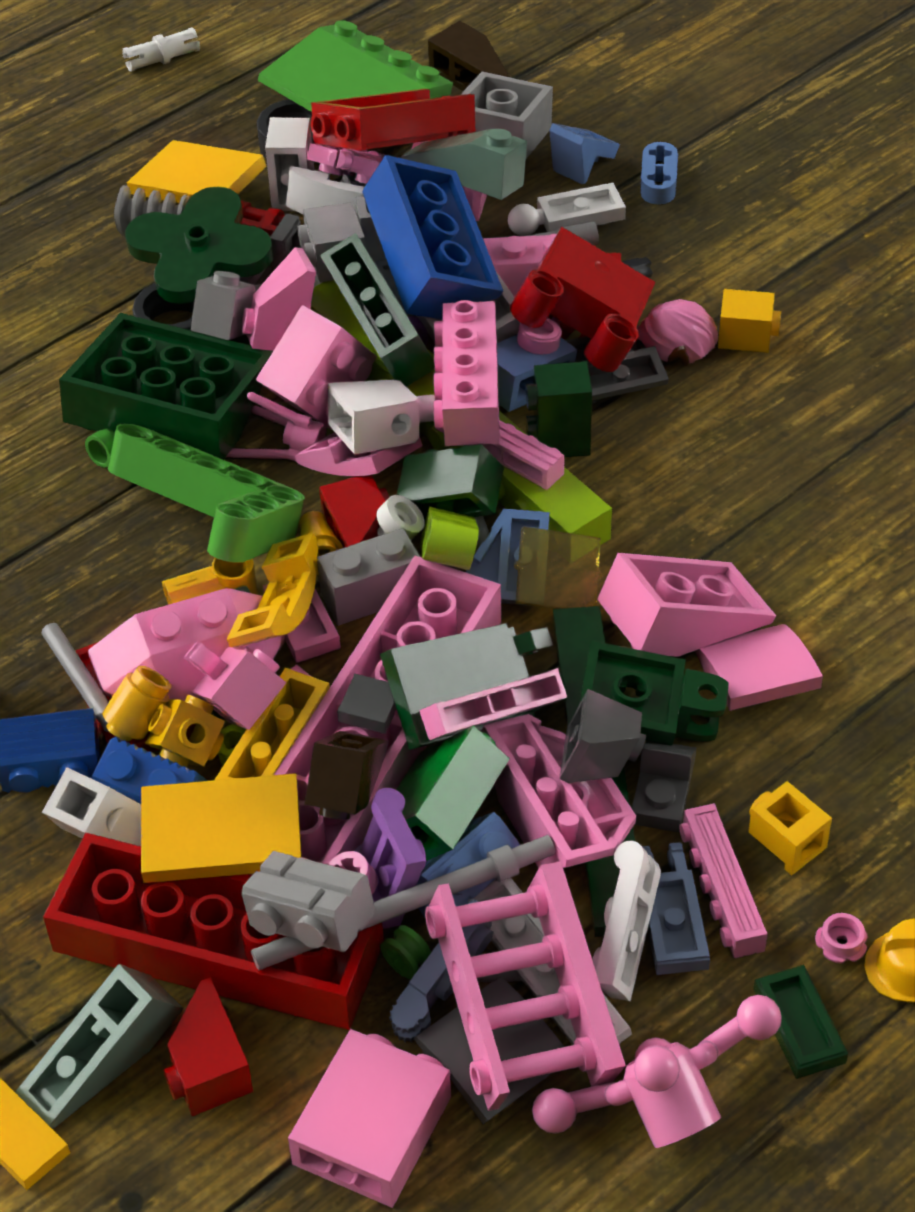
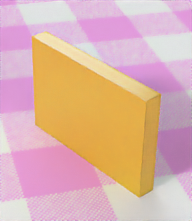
[126,140,267,203]
[141,773,302,883]

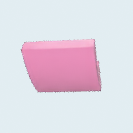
[295,432,423,476]
[695,624,823,711]

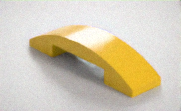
[226,532,318,648]

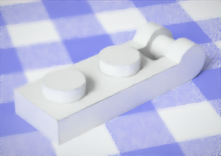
[592,841,661,1001]

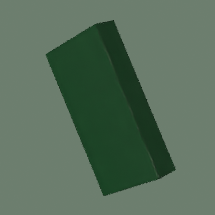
[753,965,848,1079]

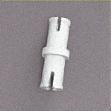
[123,27,200,72]

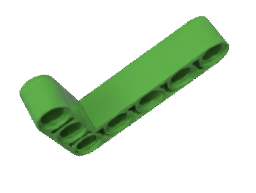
[108,424,305,563]

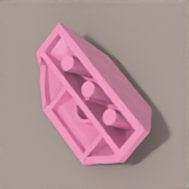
[88,588,286,701]
[482,714,636,868]

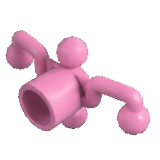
[532,995,782,1148]

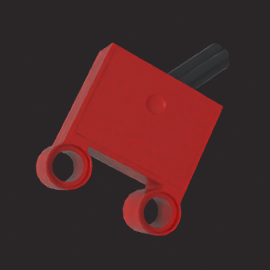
[510,226,656,372]

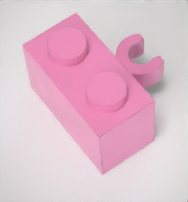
[184,642,286,730]

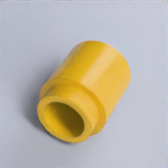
[102,666,171,741]

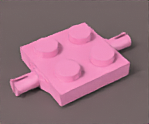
[307,143,385,184]

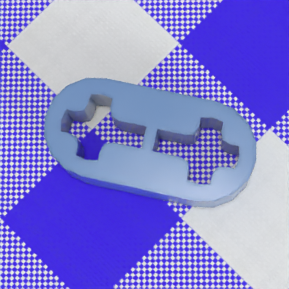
[640,142,678,205]

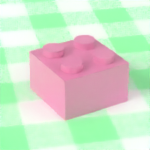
[256,305,377,430]

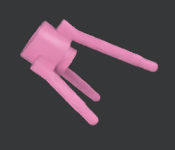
[225,392,327,462]

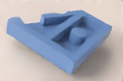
[466,509,550,606]

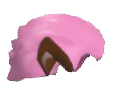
[637,299,718,366]

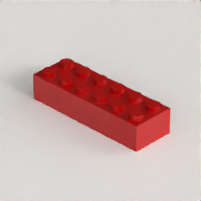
[43,832,384,1030]

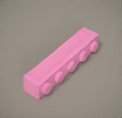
[436,420,564,490]
[419,668,567,740]
[679,803,767,958]

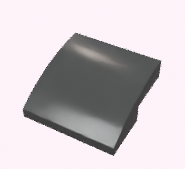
[566,325,669,401]
[414,977,564,1124]

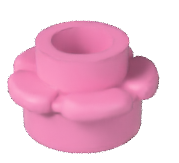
[815,913,868,963]

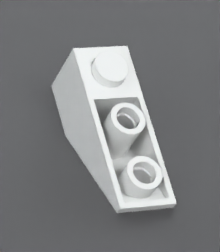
[42,767,141,846]

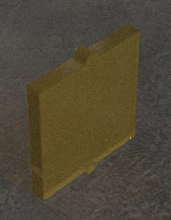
[514,526,603,609]

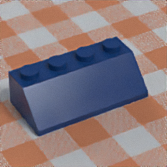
[362,155,504,320]

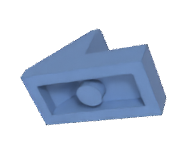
[550,123,620,184]

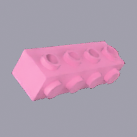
[434,300,500,446]

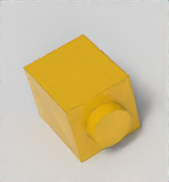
[718,289,781,353]

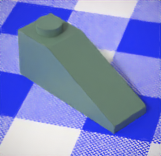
[401,129,527,200]
[15,964,184,1129]

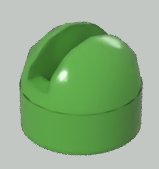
[85,429,115,468]

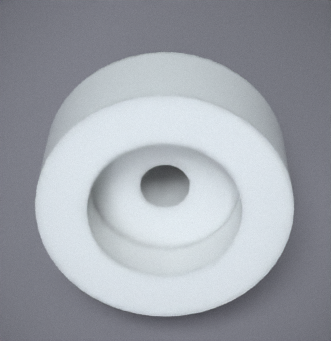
[377,495,425,540]

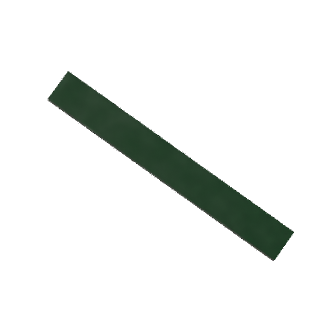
[553,606,635,937]

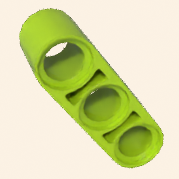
[420,507,479,570]

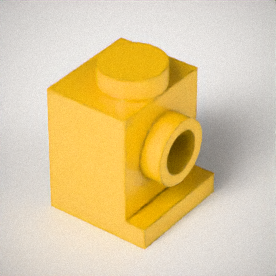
[748,781,832,876]

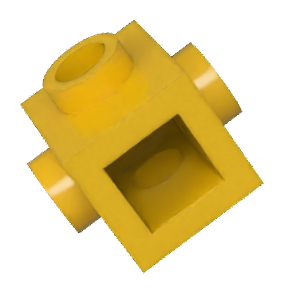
[145,695,225,767]

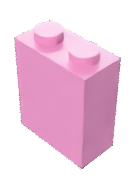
[288,1029,451,1208]

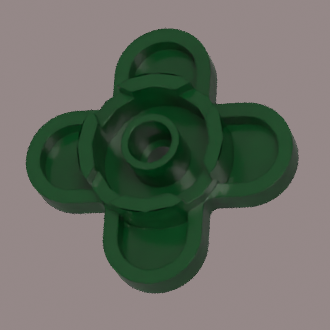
[125,187,274,304]

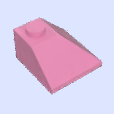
[242,247,316,351]

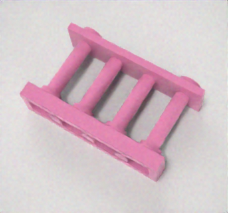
[425,861,626,1111]

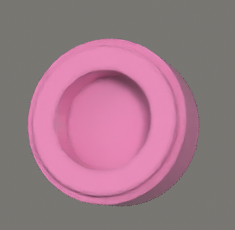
[517,318,562,355]

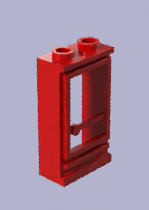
[310,88,476,151]

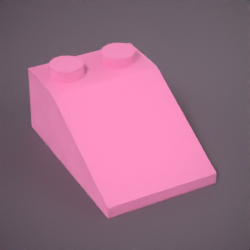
[597,553,776,657]

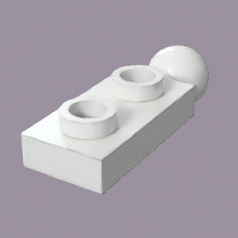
[508,183,626,236]

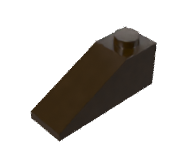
[428,21,510,91]

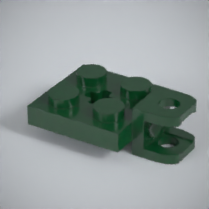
[579,640,729,746]

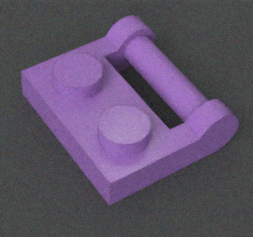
[354,788,426,929]

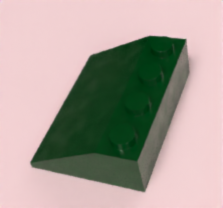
[59,313,273,460]

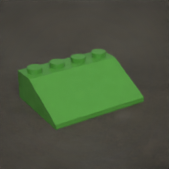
[258,21,453,112]

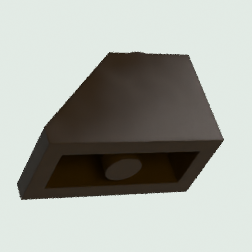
[304,731,389,820]

